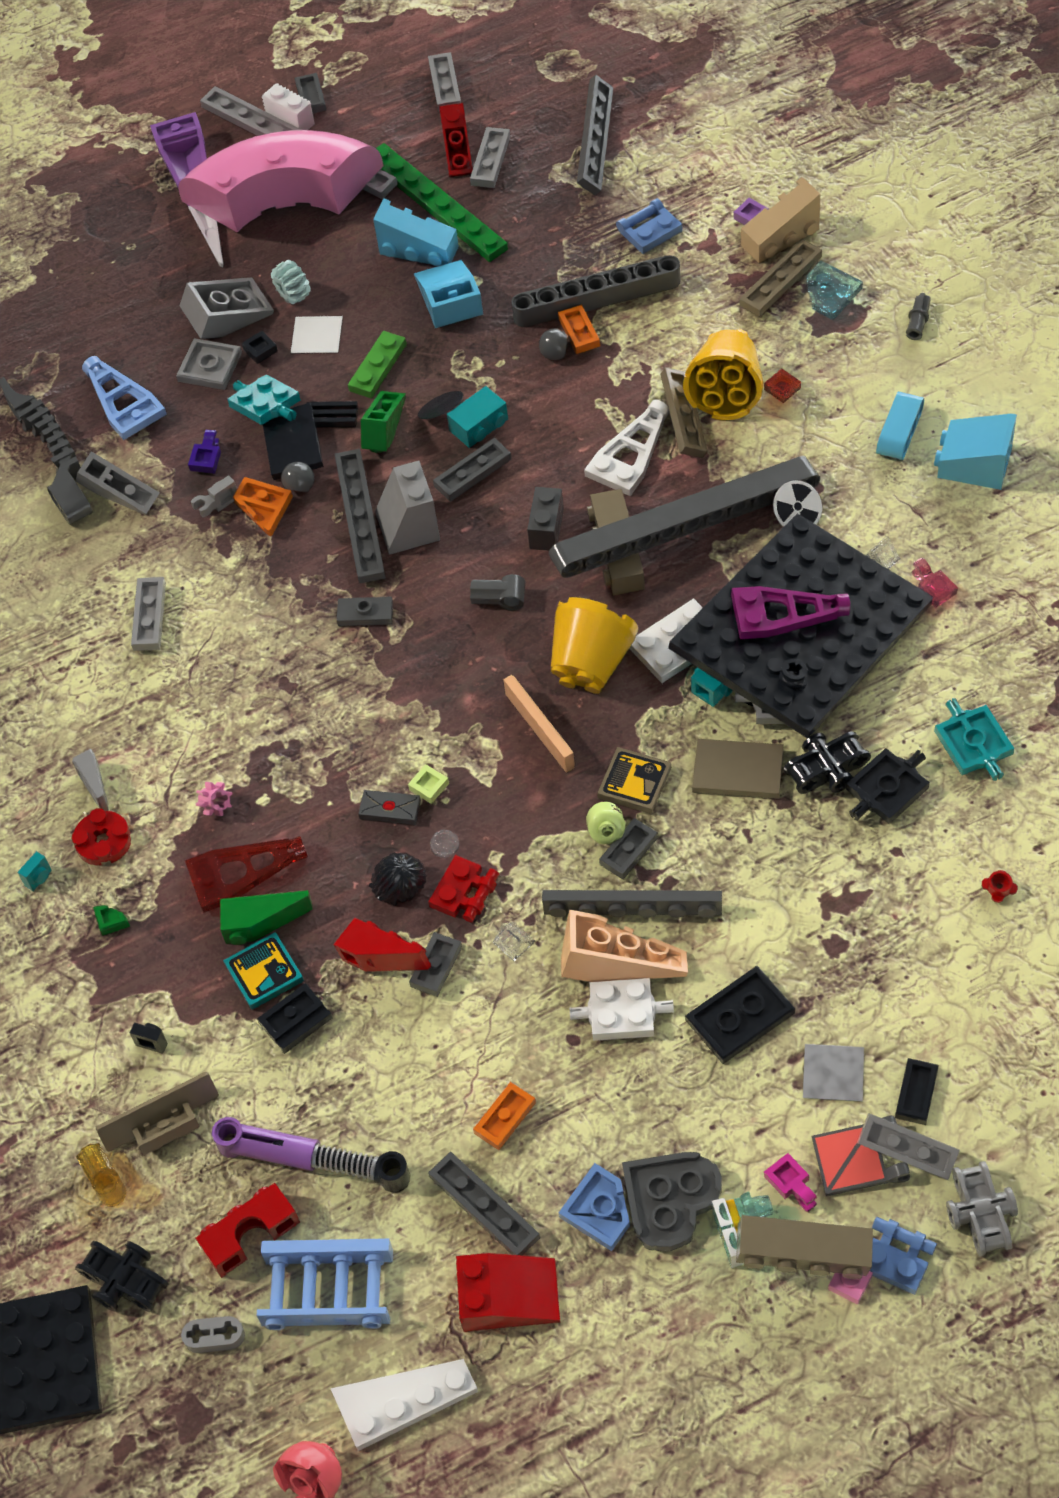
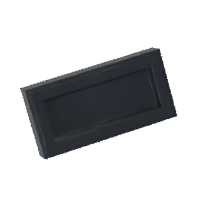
[895,1058,939,1125]

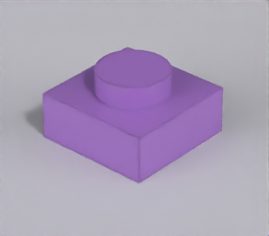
[734,198,769,225]

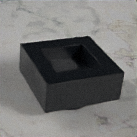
[241,331,278,364]
[129,1022,168,1054]

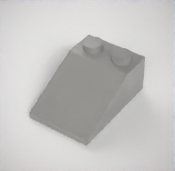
[179,277,274,339]

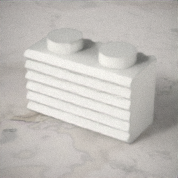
[262,83,315,130]

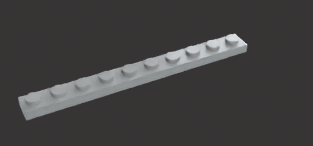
[200,86,397,200]

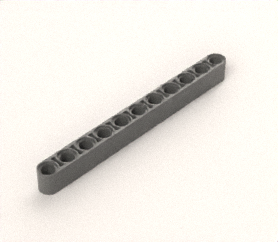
[548,456,821,578]

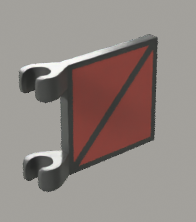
[811,1115,910,1196]

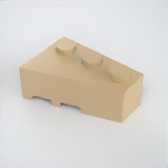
[741,177,820,263]

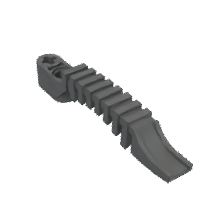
[0,377,93,525]

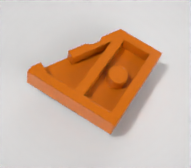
[233,477,293,536]

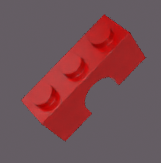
[195,1183,300,1278]

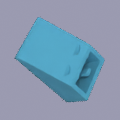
[414,260,483,328]

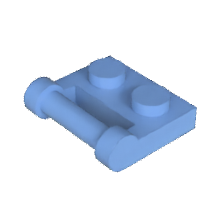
[616,198,682,254]

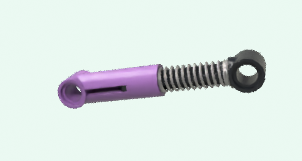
[212,1117,411,1193]

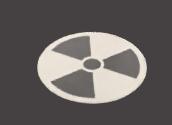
[773,480,822,527]

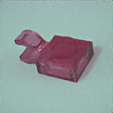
[911,557,958,608]

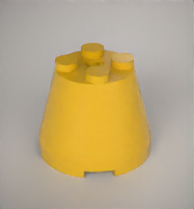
[683,329,763,420]
[551,597,638,694]

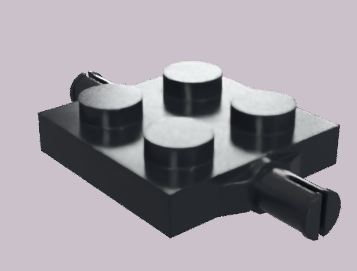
[846,748,930,824]

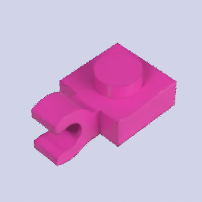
[764,1153,817,1212]

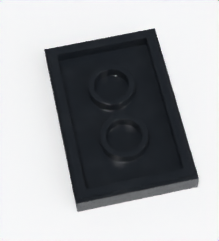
[263,402,324,480]
[685,966,795,1064]

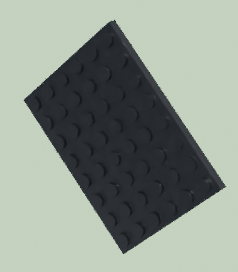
[668,513,934,739]

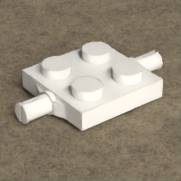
[570,978,674,1041]

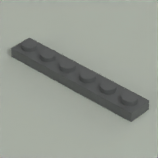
[577,75,613,195]
[335,449,386,584]
[542,890,722,918]

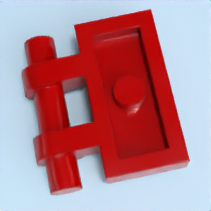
[428,855,500,923]

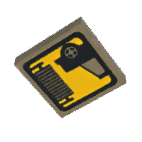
[597,747,672,814]

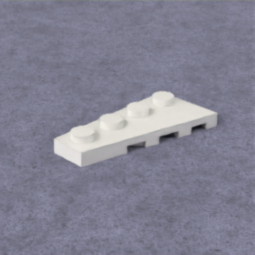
[331,1359,478,1451]

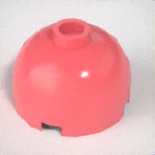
[273,1441,342,1498]

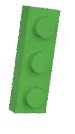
[348,331,407,399]

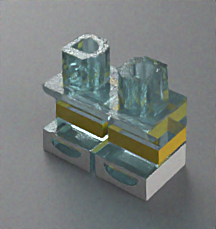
[712,1192,773,1268]

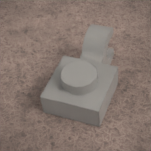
[191,475,237,517]

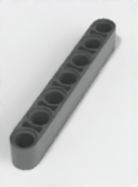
[511,255,681,327]

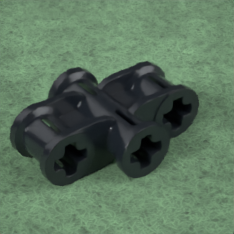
[784,731,871,794]
[75,1241,169,1312]

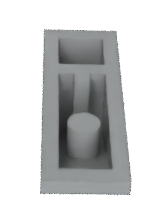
[76,451,159,515]

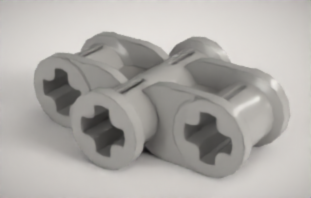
[946,1161,1018,1257]

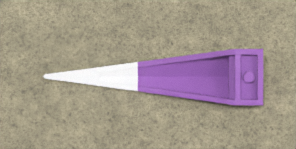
[150,112,223,268]

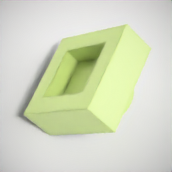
[408,764,449,804]

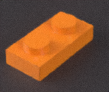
[558,305,600,354]
[473,1082,536,1150]

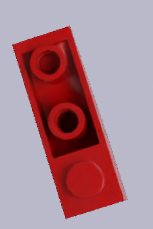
[439,103,473,177]
[333,918,431,972]

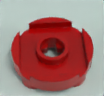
[71,808,131,866]

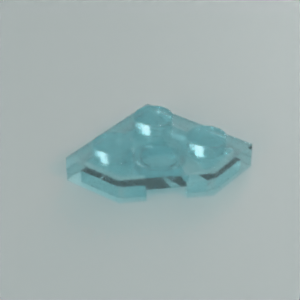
[806,261,863,320]

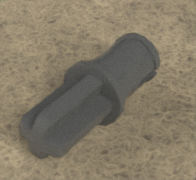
[906,293,931,340]

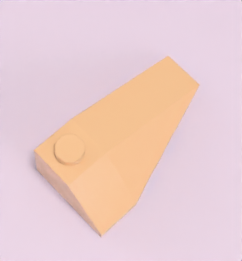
[561,910,688,982]

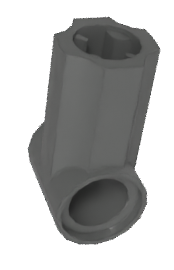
[470,574,526,611]

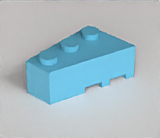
[373,198,459,266]

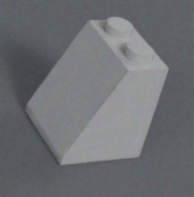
[375,461,440,555]

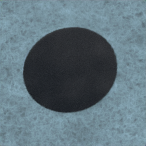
[418,391,464,419]

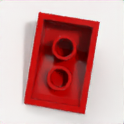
[456,1253,561,1332]

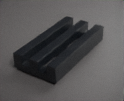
[306,401,358,428]

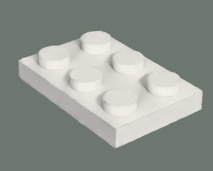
[629,599,703,683]

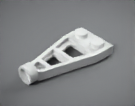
[584,400,670,496]

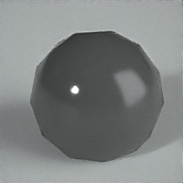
[539,328,568,361]
[281,462,315,492]

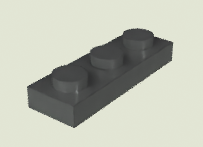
[433,438,512,502]

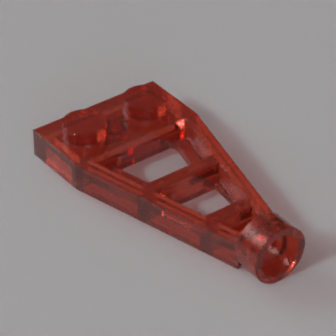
[185,836,308,913]

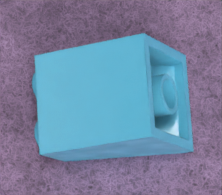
[934,414,1017,490]

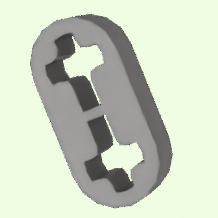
[181,1316,245,1353]

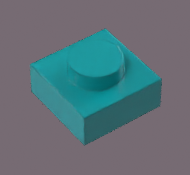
[17,851,52,891]

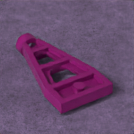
[731,586,850,639]

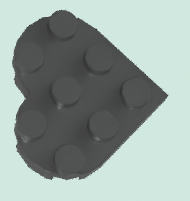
[622,1152,722,1251]

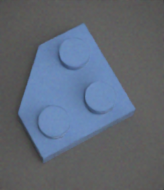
[559,1163,630,1251]

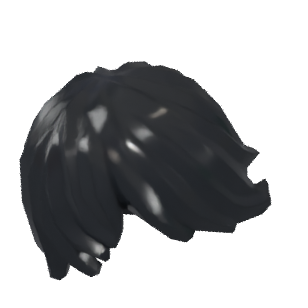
[369,852,427,906]

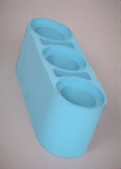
[876,391,924,460]

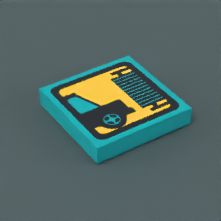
[223,932,304,1010]

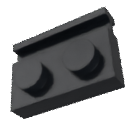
[257,983,333,1054]

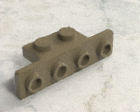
[96,1072,219,1155]

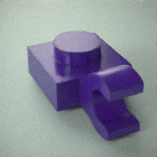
[188,429,221,474]

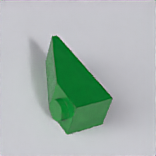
[361,391,406,453]
[220,890,313,945]

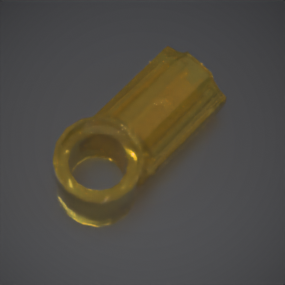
[76,1143,126,1207]

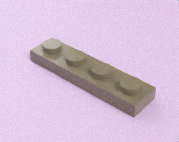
[739,239,822,317]
[660,367,708,458]

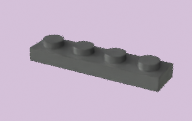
[428,1151,540,1256]

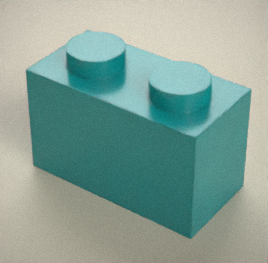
[446,386,509,448]

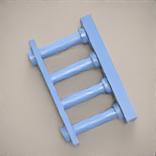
[256,1238,393,1330]

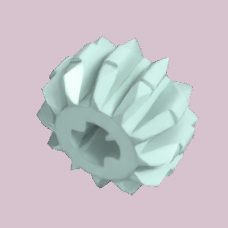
[271,260,311,304]

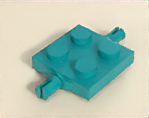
[228,374,301,425]
[934,698,1015,781]

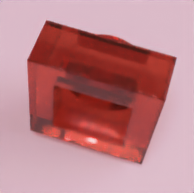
[764,368,801,403]

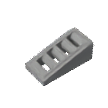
[72,749,109,811]

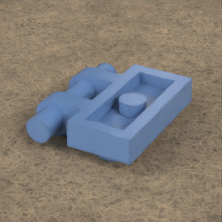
[870,1217,937,1295]

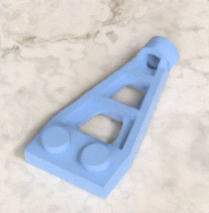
[82,356,166,440]

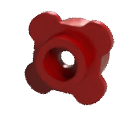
[981,870,1018,903]

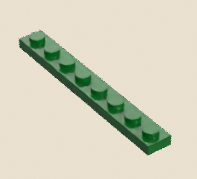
[376,143,508,263]

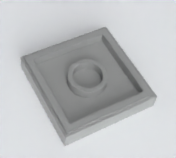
[176,338,242,390]

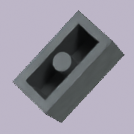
[527,487,564,551]

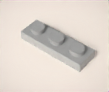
[428,52,461,112]
[470,127,510,188]
[131,577,166,651]
[857,1113,960,1180]

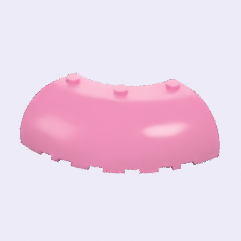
[178,130,383,232]

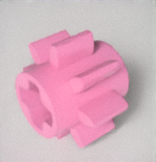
[196,782,232,816]

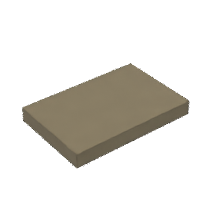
[692,739,784,799]

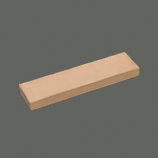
[503,675,575,773]

